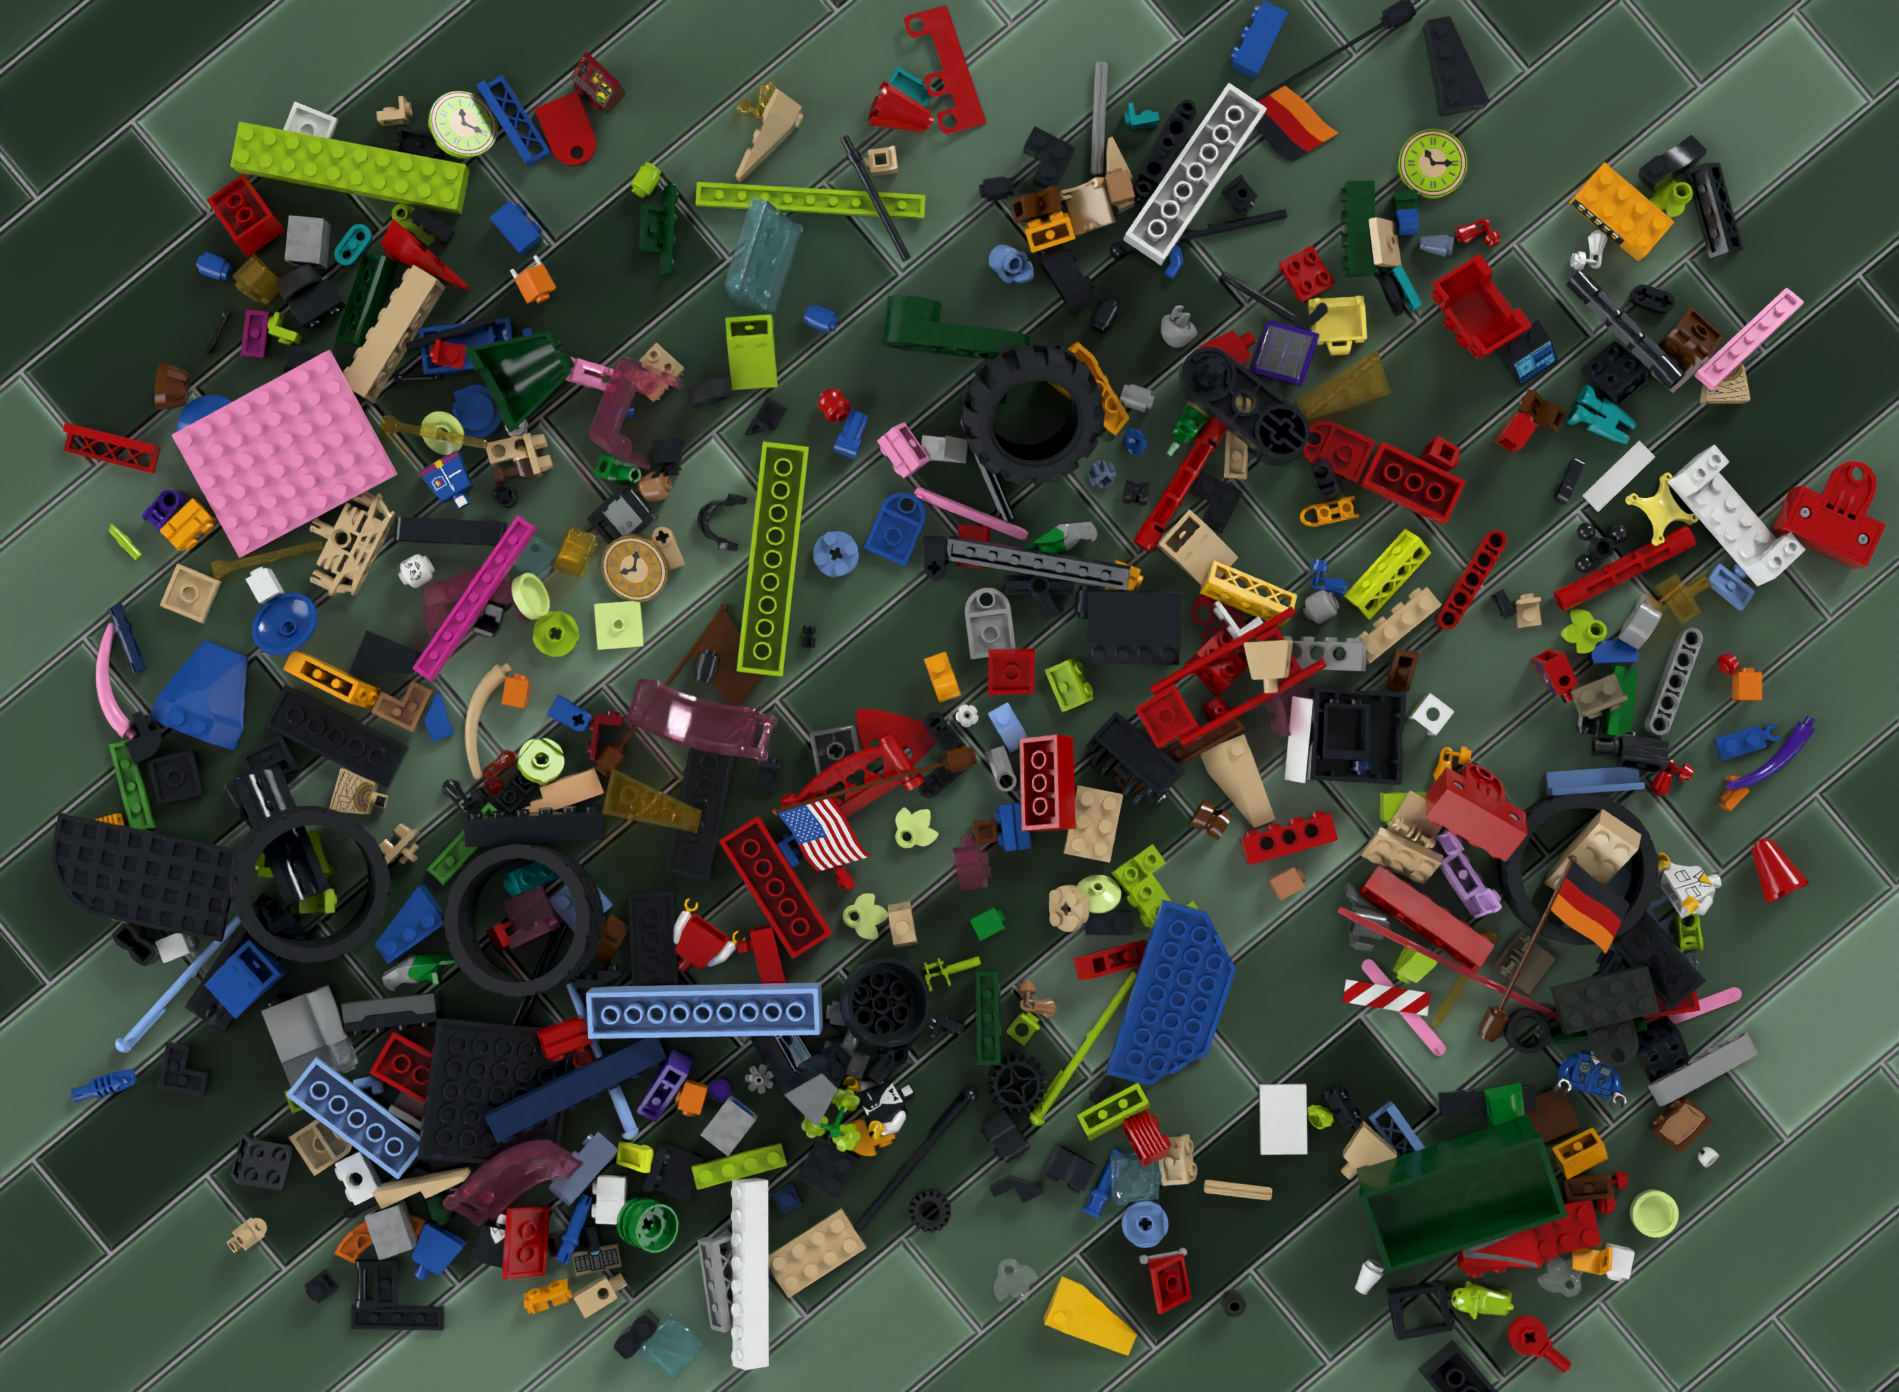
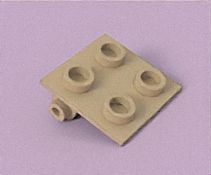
[625,343,685,403]
[1386,790,1442,849]

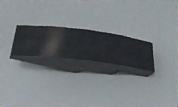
[1438,1085,1537,1116]

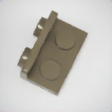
[1570,674,1628,719]

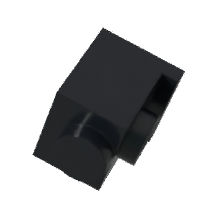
[1221,174,1258,214]
[304,1269,339,1304]

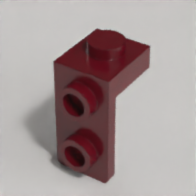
[587,711,625,760]

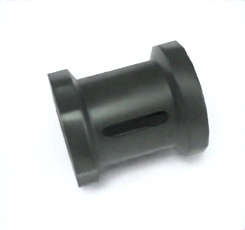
[1591,736,1619,757]

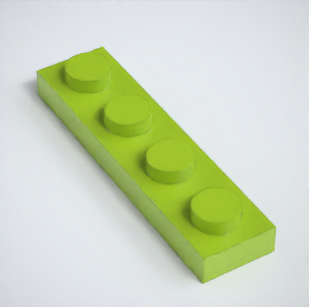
[691,1142,787,1190]

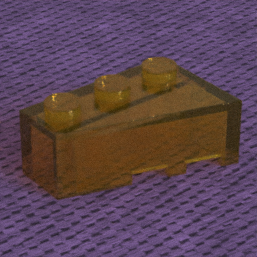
[232,253,280,305]

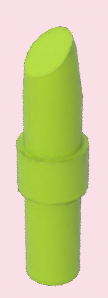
[109,523,142,561]

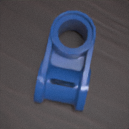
[546,695,592,732]

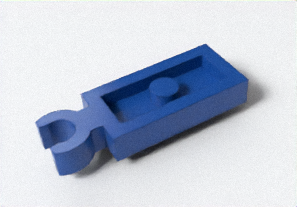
[1714,724,1781,760]

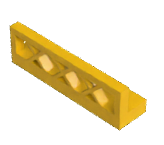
[1200,560,1297,628]

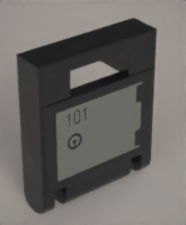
[587,482,658,545]

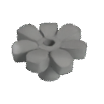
[745,1064,774,1094]

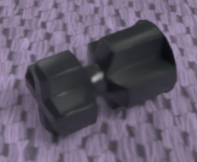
[802,625,816,648]

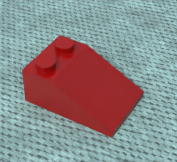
[207,174,285,257]

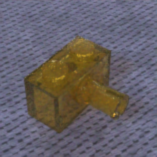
[1653,573,1711,625]

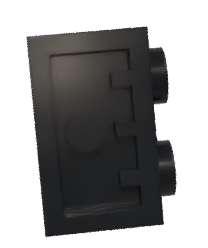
[1581,341,1650,407]
[1637,1016,1690,1082]
[230,1132,294,1190]
[643,1142,704,1201]

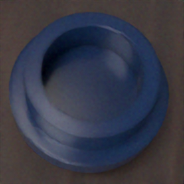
[1350,760,1373,775]

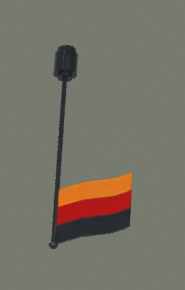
[1254,0,1416,162]

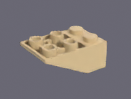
[1157,510,1239,586]

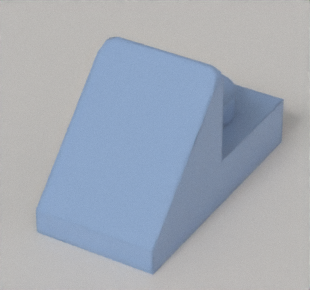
[988,702,1028,753]

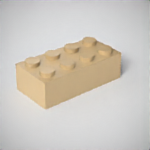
[1544,809,1641,890]

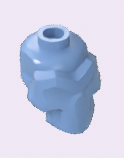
[988,244,1034,283]

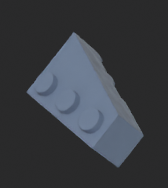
[548,1132,619,1207]

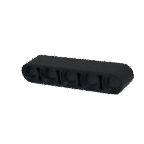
[394,517,507,546]

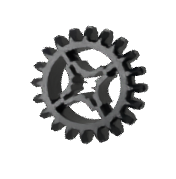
[986,1052,1048,1115]

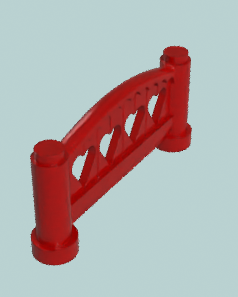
[780,732,925,817]

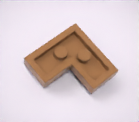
[371,681,434,732]

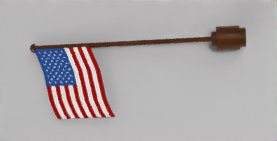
[772,746,977,872]

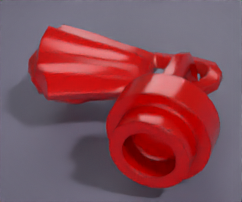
[1454,219,1501,248]
[1650,760,1694,797]
[1596,1171,1628,1215]

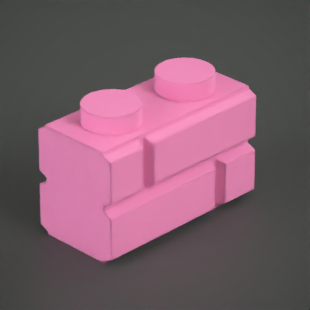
[877,422,930,479]

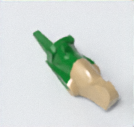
[1166,401,1210,457]

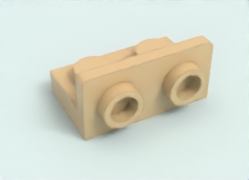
[1158,1134,1197,1186]

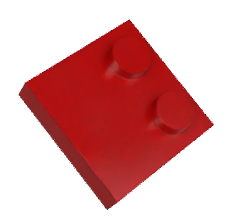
[988,648,1035,695]

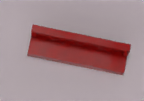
[63,423,161,474]

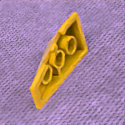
[1043,1276,1137,1356]

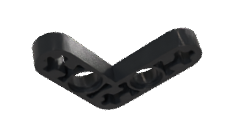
[918,713,967,798]

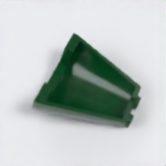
[465,331,575,433]

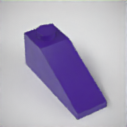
[636,1048,693,1122]

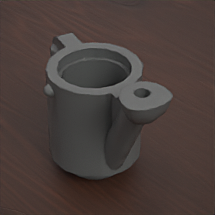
[1344,883,1391,951]

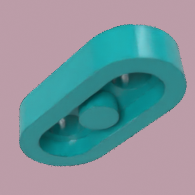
[334,224,373,267]

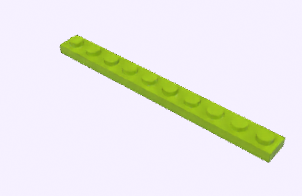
[696,182,926,219]

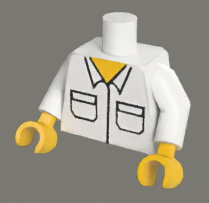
[1657,852,1721,918]

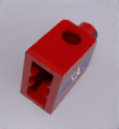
[1531,648,1578,703]

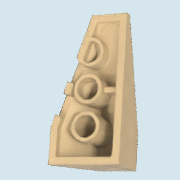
[735,89,804,182]
[1200,734,1275,828]

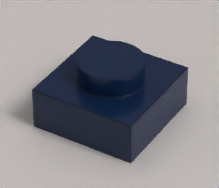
[772,1183,803,1215]

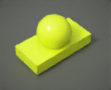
[616,1141,655,1173]

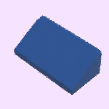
[1589,640,1639,664]

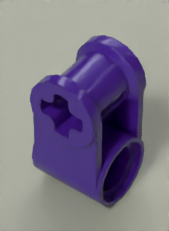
[142,490,186,533]

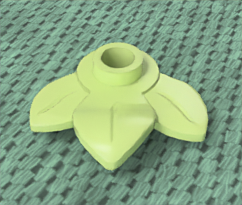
[895,807,939,848]
[843,893,888,939]

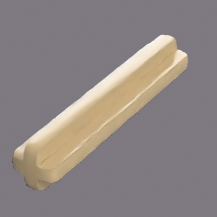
[1204,1180,1272,1201]

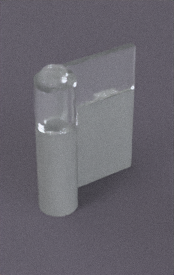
[261,985,359,1088]

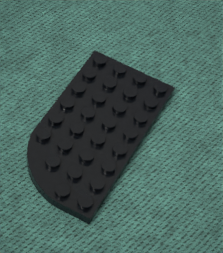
[51,813,237,942]

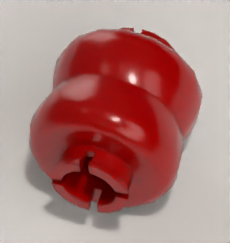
[817,389,851,422]

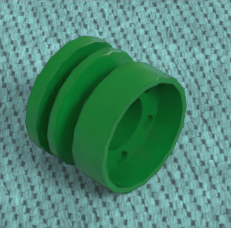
[617,1197,679,1253]

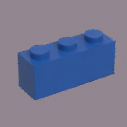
[1230,1,1288,79]

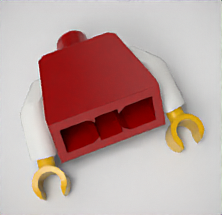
[674,898,746,972]

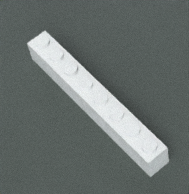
[731,1177,769,1370]

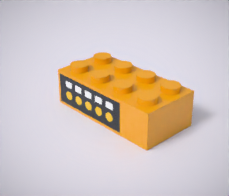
[1568,162,1674,262]

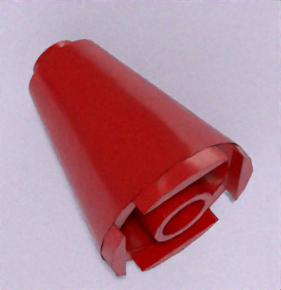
[868,81,934,133]
[1751,837,1809,904]

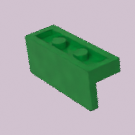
[1603,666,1638,737]

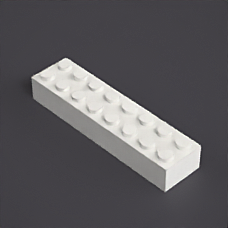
[1123,83,1267,265]

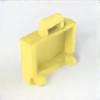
[1308,296,1367,356]

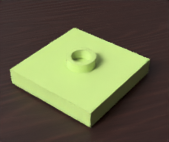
[594,601,644,650]

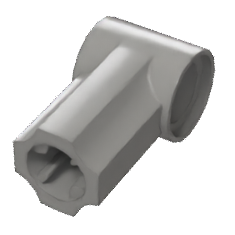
[985,746,1017,792]

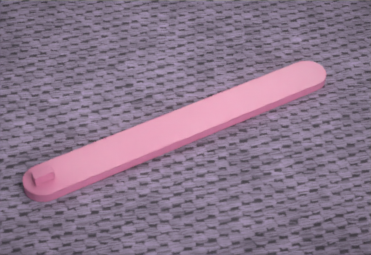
[914,488,1028,540]
[1361,959,1446,1056]
[1644,987,1742,1025]

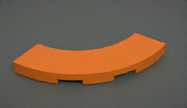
[334,1214,427,1264]

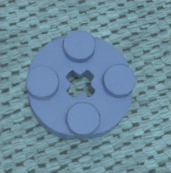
[813,531,859,577]
[1122,1200,1168,1248]

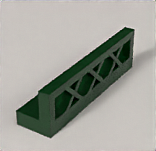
[976,969,1002,1065]

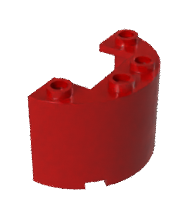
[1431,254,1532,359]

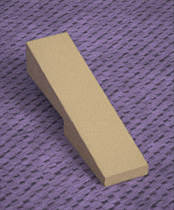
[373,1167,471,1209]

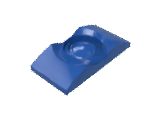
[418,317,513,375]

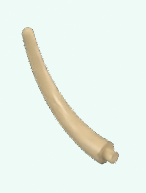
[465,663,512,780]

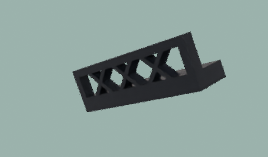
[1686,162,1743,259]

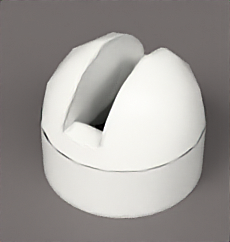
[1698,1147,1719,1168]

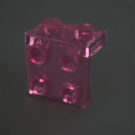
[1265,683,1313,738]

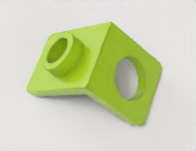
[1007,1011,1041,1045]

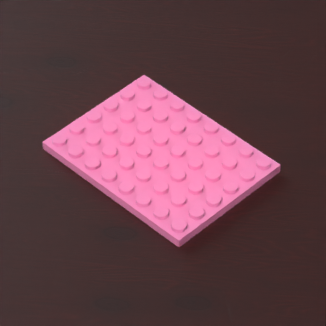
[171,350,398,558]

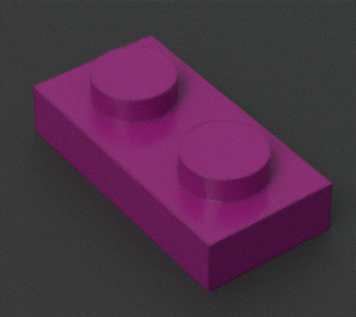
[241,309,271,359]

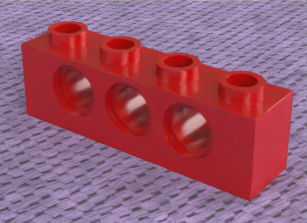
[1240,810,1338,865]

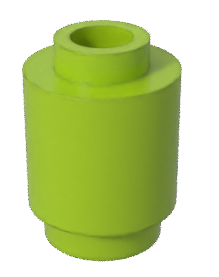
[630,162,662,198]

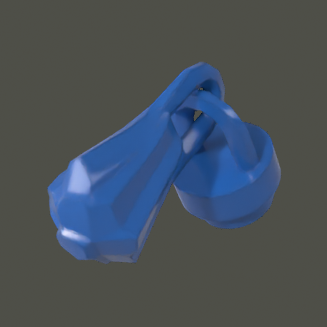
[1310,559,1349,598]

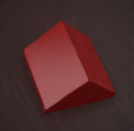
[1148,1254,1191,1314]

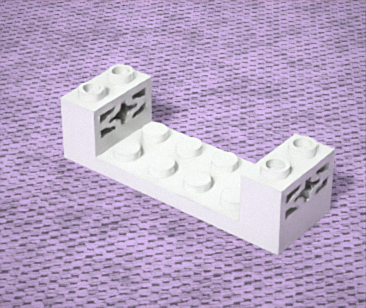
[1667,445,1806,586]

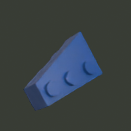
[375,884,445,963]

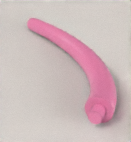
[96,622,139,740]

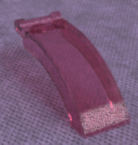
[626,679,778,761]
[443,1140,584,1226]

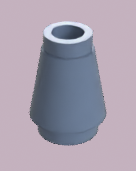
[1420,234,1454,257]

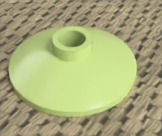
[421,411,465,455]
[1077,875,1121,913]

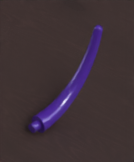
[1726,716,1815,790]

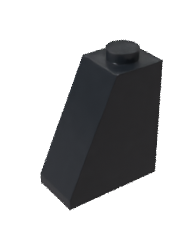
[349,631,422,676]

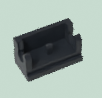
[394,126,445,160]

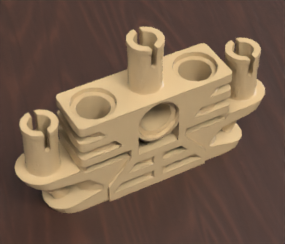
[310,492,396,596]

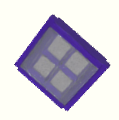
[1251,320,1320,387]

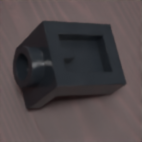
[753,756,782,792]
[928,1013,965,1038]

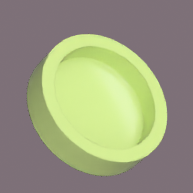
[511,573,550,620]
[1630,1189,1679,1237]

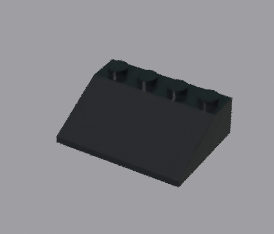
[1086,589,1182,665]

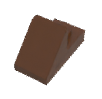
[1386,649,1419,692]
[594,914,629,965]

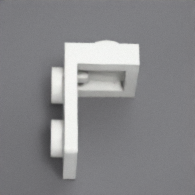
[1213,600,1263,639]

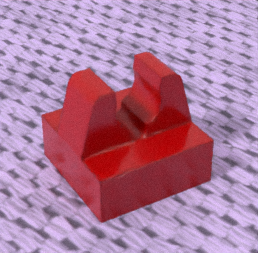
[486,923,517,951]

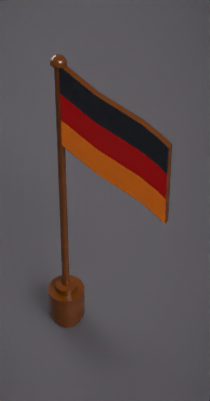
[1478,855,1630,1042]

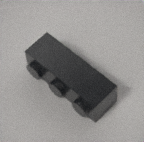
[410,205,455,244]

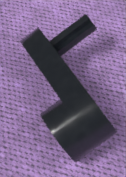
[1179,347,1310,466]

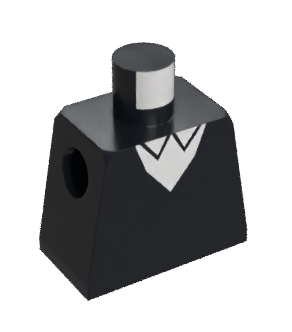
[469,1212,506,1268]

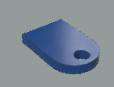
[864,492,926,567]

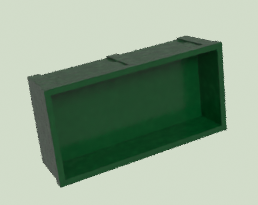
[1357,1114,1568,1274]

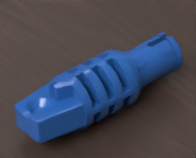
[71,1069,137,1103]

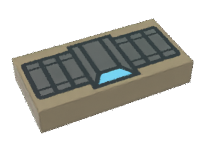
[572,1243,622,1276]

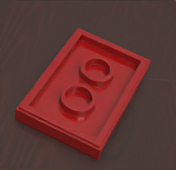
[502,1205,550,1280]

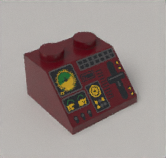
[571,51,625,114]

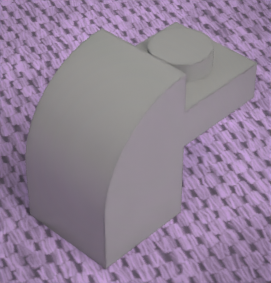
[1618,593,1662,649]

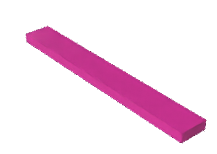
[412,515,538,682]

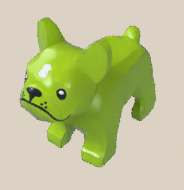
[1451,1280,1514,1319]

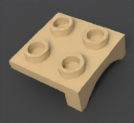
[1059,177,1115,236]

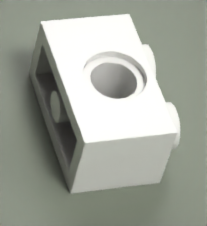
[335,1151,382,1205]

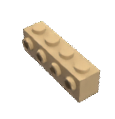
[1356,587,1442,664]

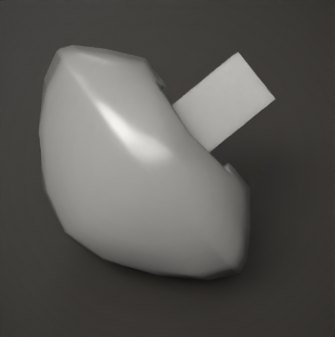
[1161,305,1197,348]

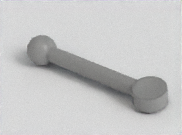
[1139,1248,1187,1264]

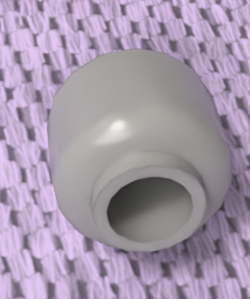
[1303,590,1339,624]

